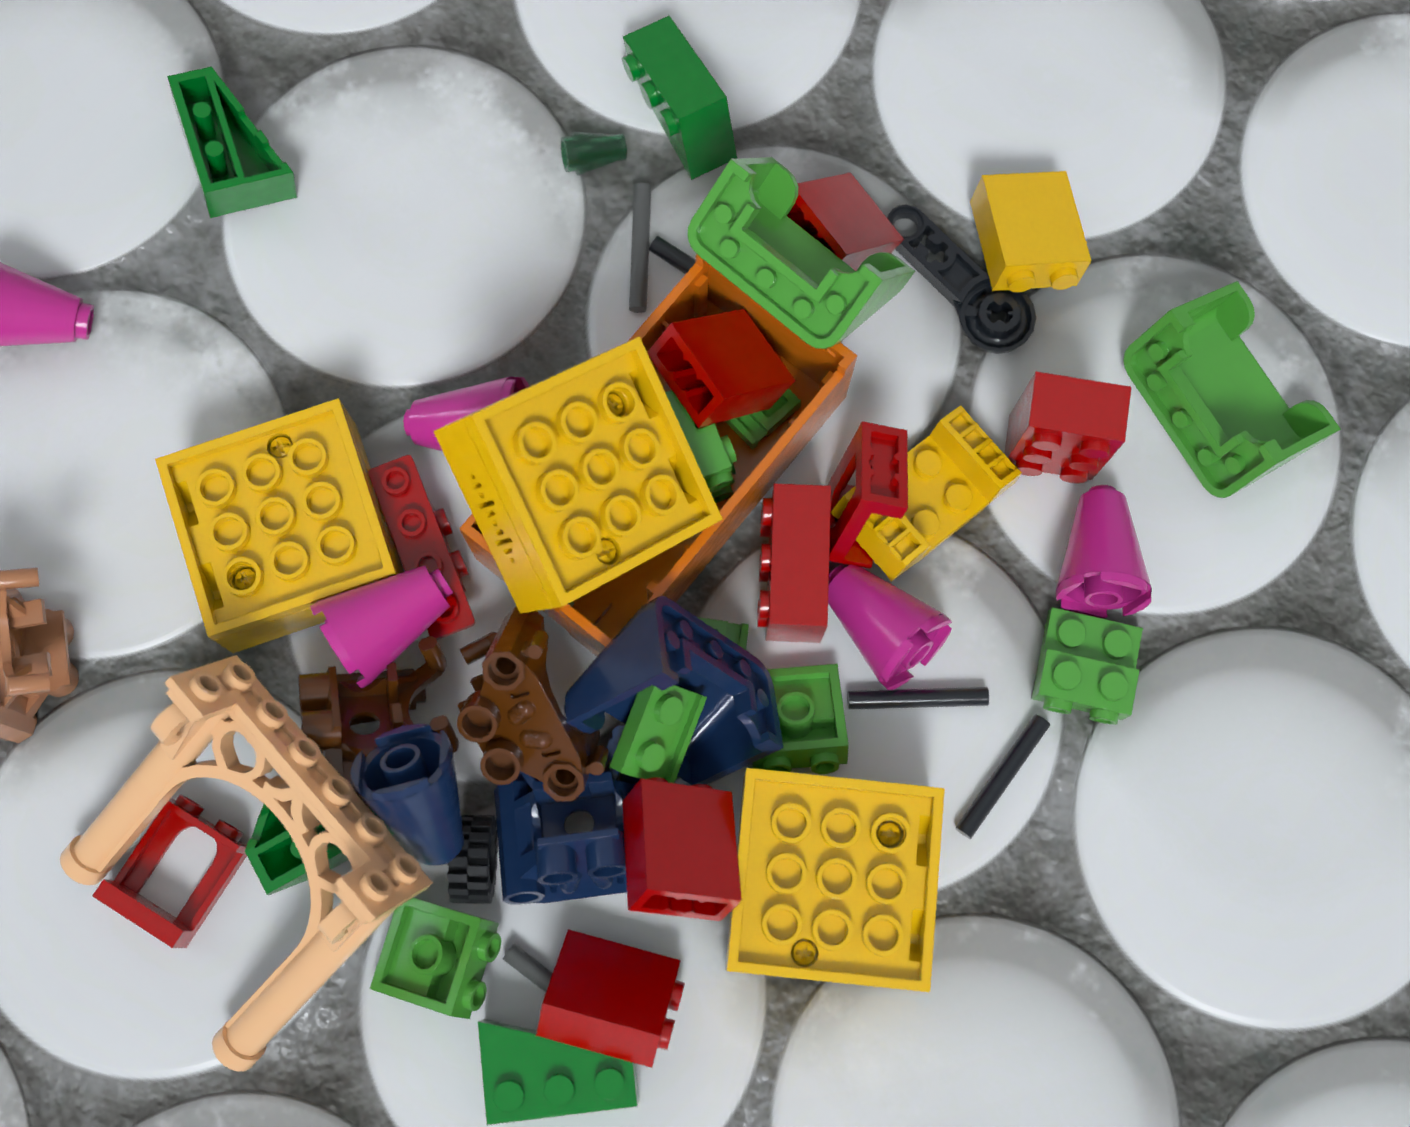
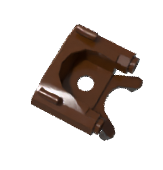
[457,606,609,801]
[298,636,459,825]

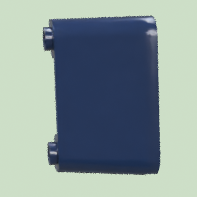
[564,596,784,786]

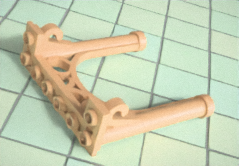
[60,655,433,1071]

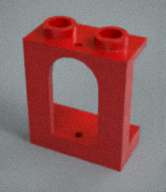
[827,421,908,569]
[92,794,247,948]

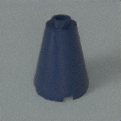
[350,723,464,866]

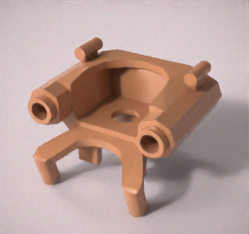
[0,567,79,743]

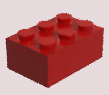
[1004,371,1132,483]
[757,483,831,643]

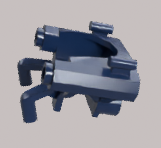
[494,725,640,905]

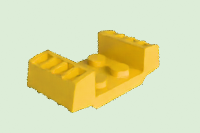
[831,405,1022,582]

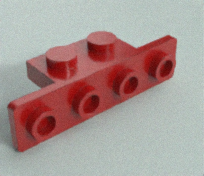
[368,455,476,640]

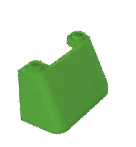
[688,157,915,349]
[1123,281,1341,498]

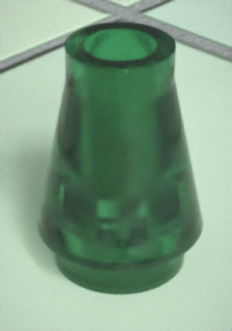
[560,131,627,176]

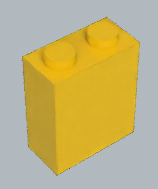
[970,171,1092,292]

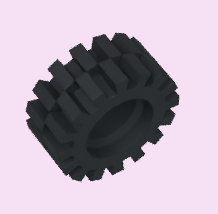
[447,815,498,904]

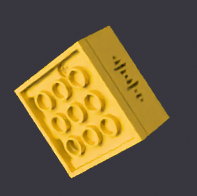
[433,336,723,613]
[155,398,404,653]
[725,768,945,992]

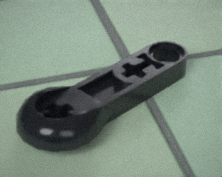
[887,204,1036,354]

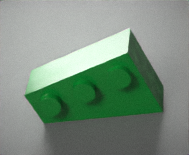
[622,16,737,180]
[167,66,297,218]
[478,1019,639,1125]

